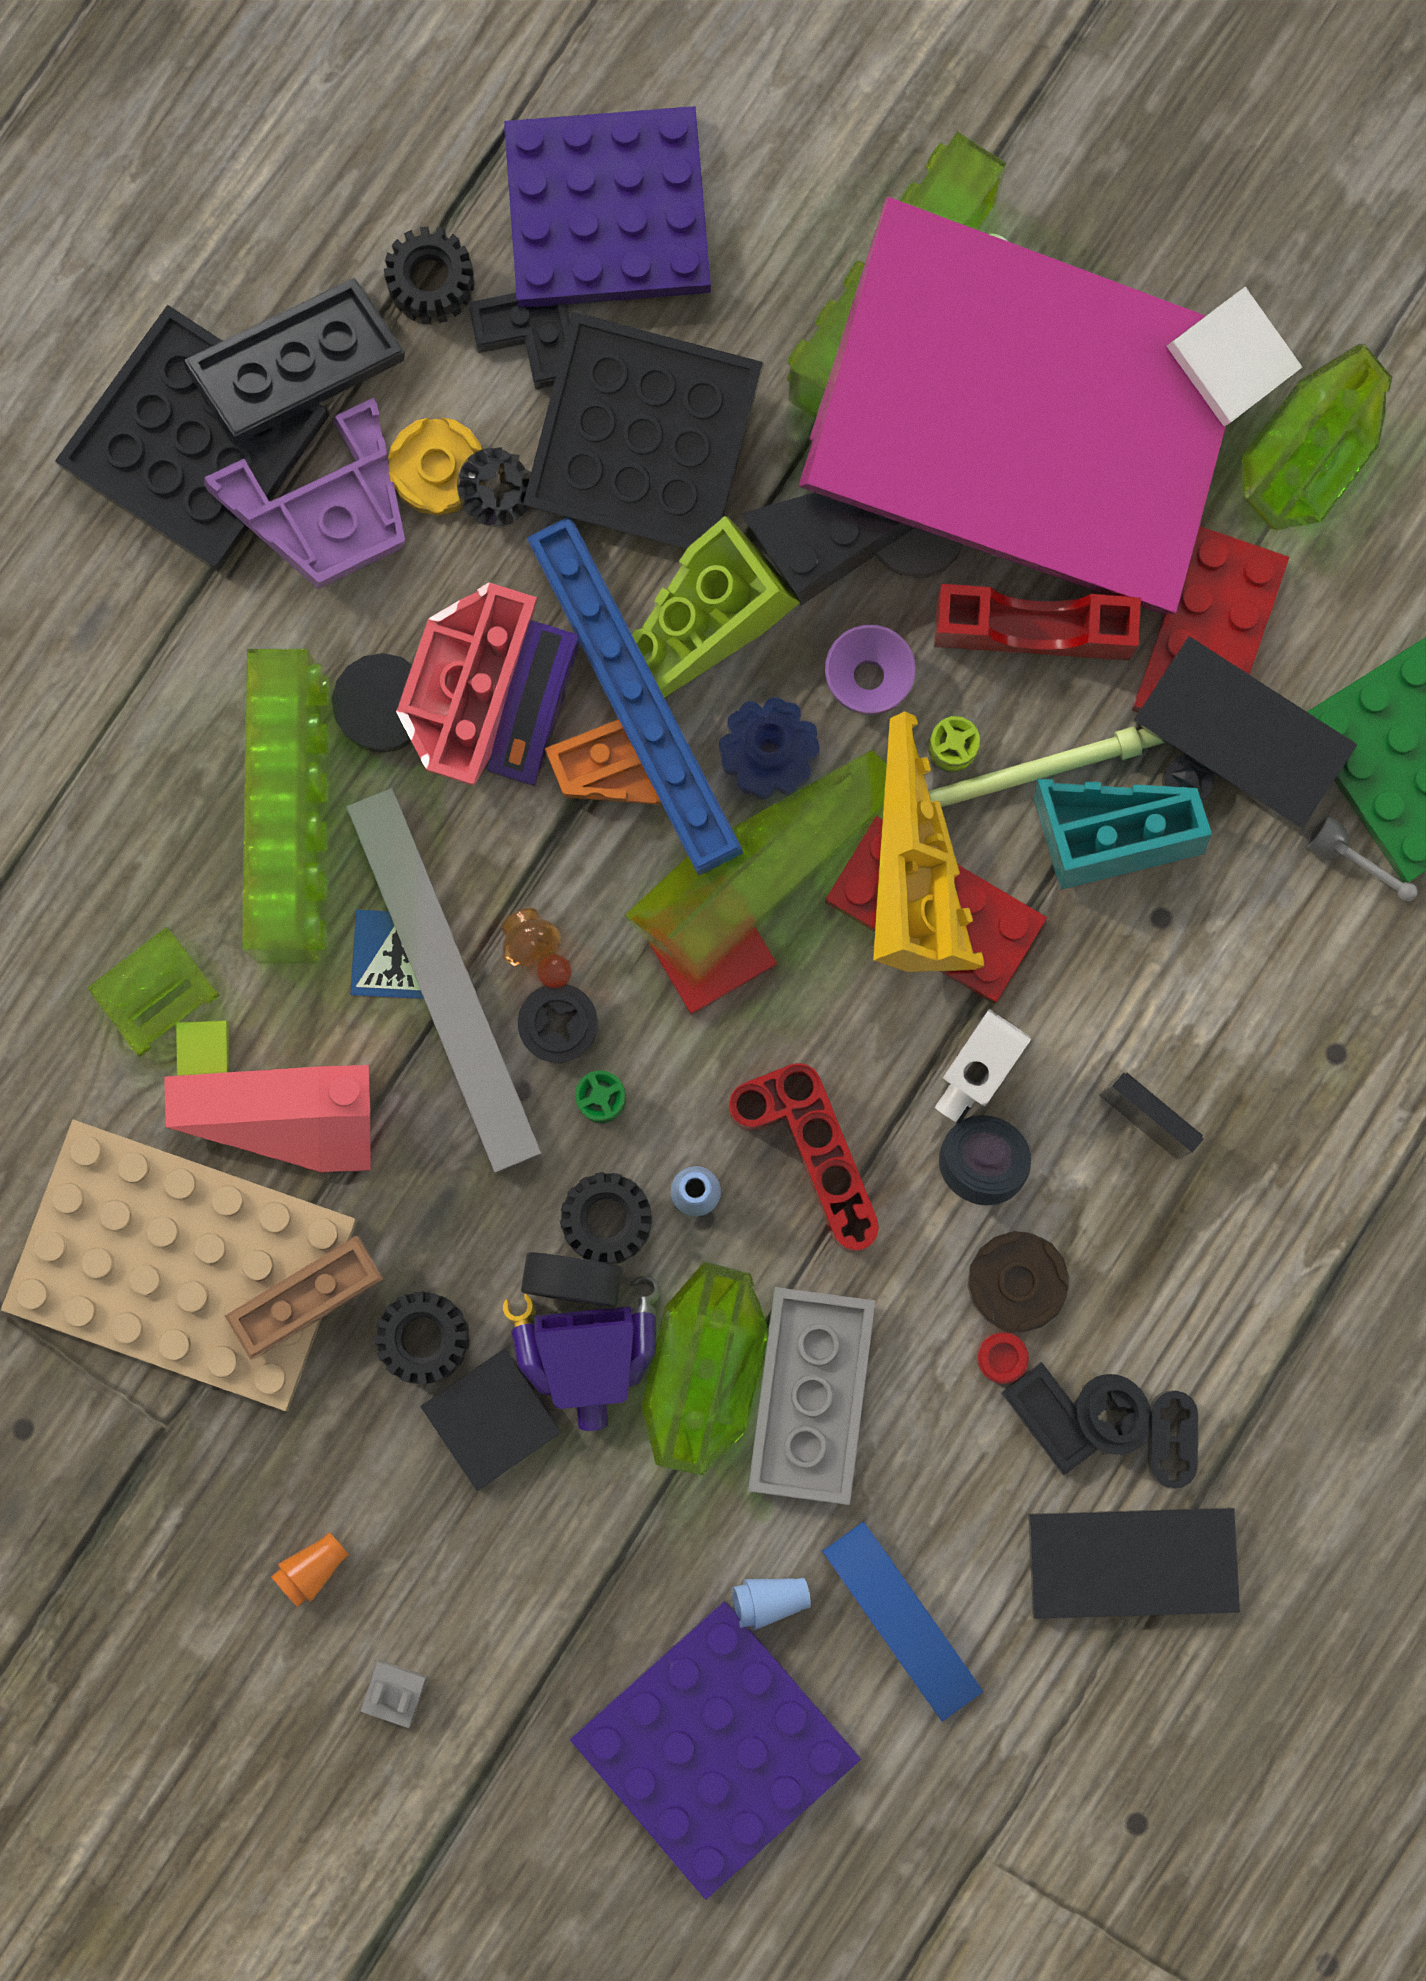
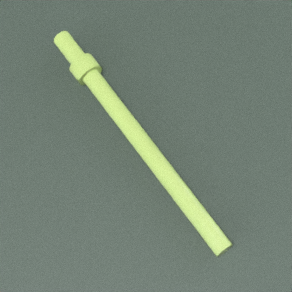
[929,726,1165,807]

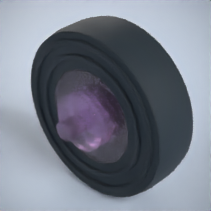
[939,1115,1031,1205]

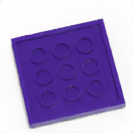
[504,106,711,308]
[570,1600,861,1900]

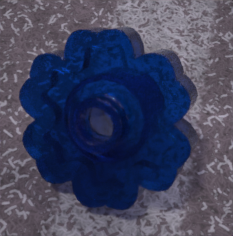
[719,697,820,799]

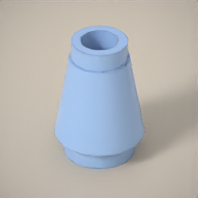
[671,1166,721,1217]
[732,1577,811,1630]

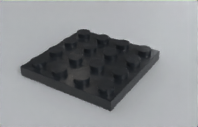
[55,304,330,572]
[523,311,764,549]

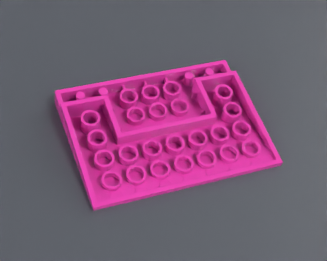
[798,197,1226,614]

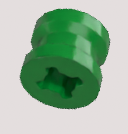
[575,1070,627,1124]

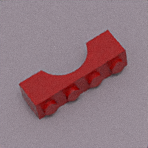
[934,584,1141,661]

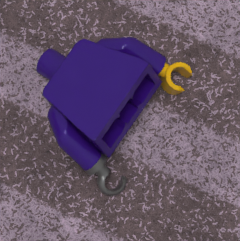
[503,1276,660,1431]

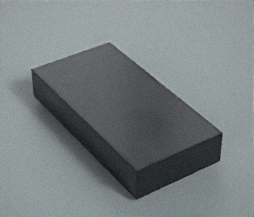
[1001,1362,1098,1475]

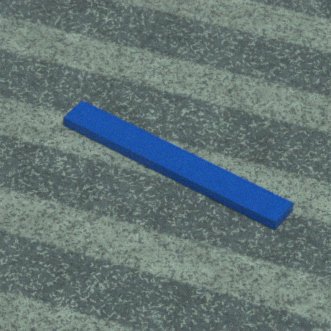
[527,517,743,876]

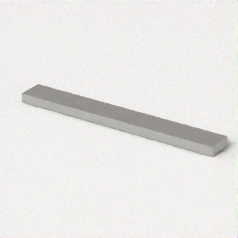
[346,788,542,1174]

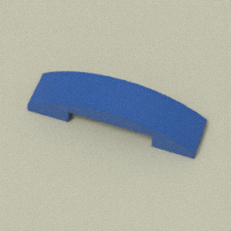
[822,1521,984,1722]

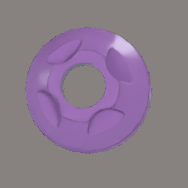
[825,625,915,715]

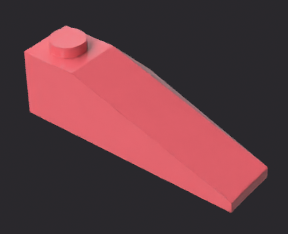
[164,1065,371,1173]

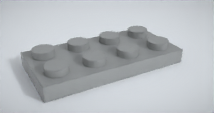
[748,1287,875,1505]

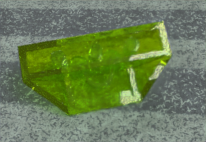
[1242,344,1392,530]
[641,1262,769,1476]

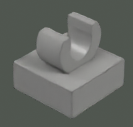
[360,1660,428,1728]

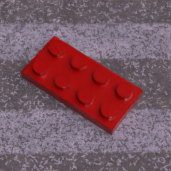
[1131,526,1290,712]
[825,816,1047,1004]

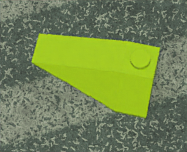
[632,516,800,698]

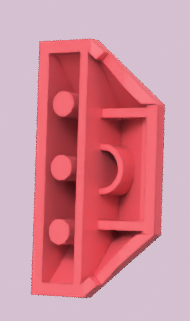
[396,582,537,786]

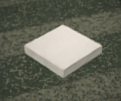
[1166,287,1302,426]

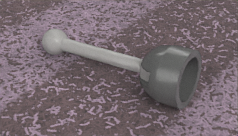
[1305,816,1418,902]

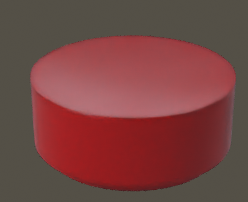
[976,1332,1029,1384]

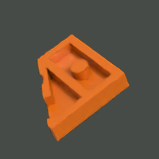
[545,719,662,805]

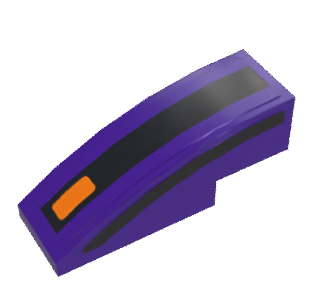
[488,620,580,786]

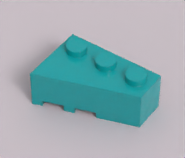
[1034,779,1212,890]

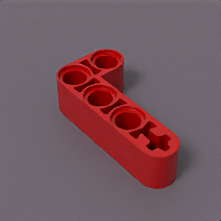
[729,1063,879,1252]

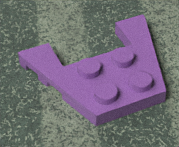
[204,398,405,589]

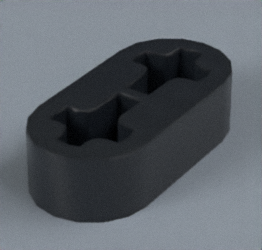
[1148,1390,1198,1489]

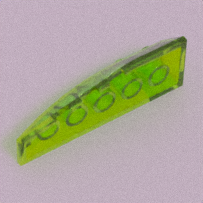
[624,750,887,988]

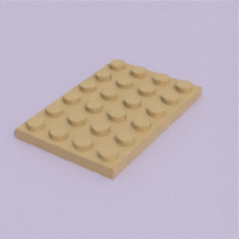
[1,1119,358,1411]

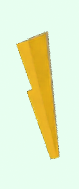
[873,711,984,972]

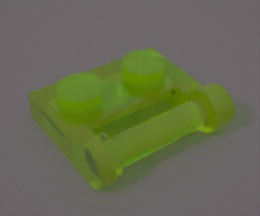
[87,926,220,1058]

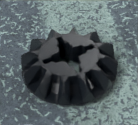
[457,447,531,527]
[518,983,598,1064]
[1073,1374,1152,1456]

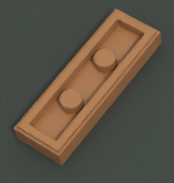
[225,1236,385,1360]

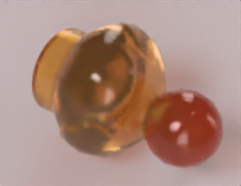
[501,908,572,988]

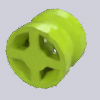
[928,716,980,773]

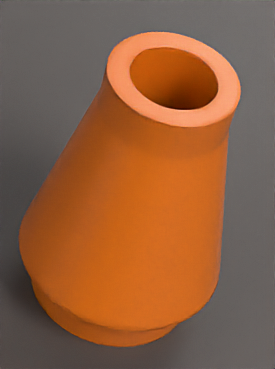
[271,1532,349,1608]

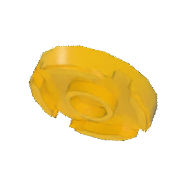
[388,417,483,516]

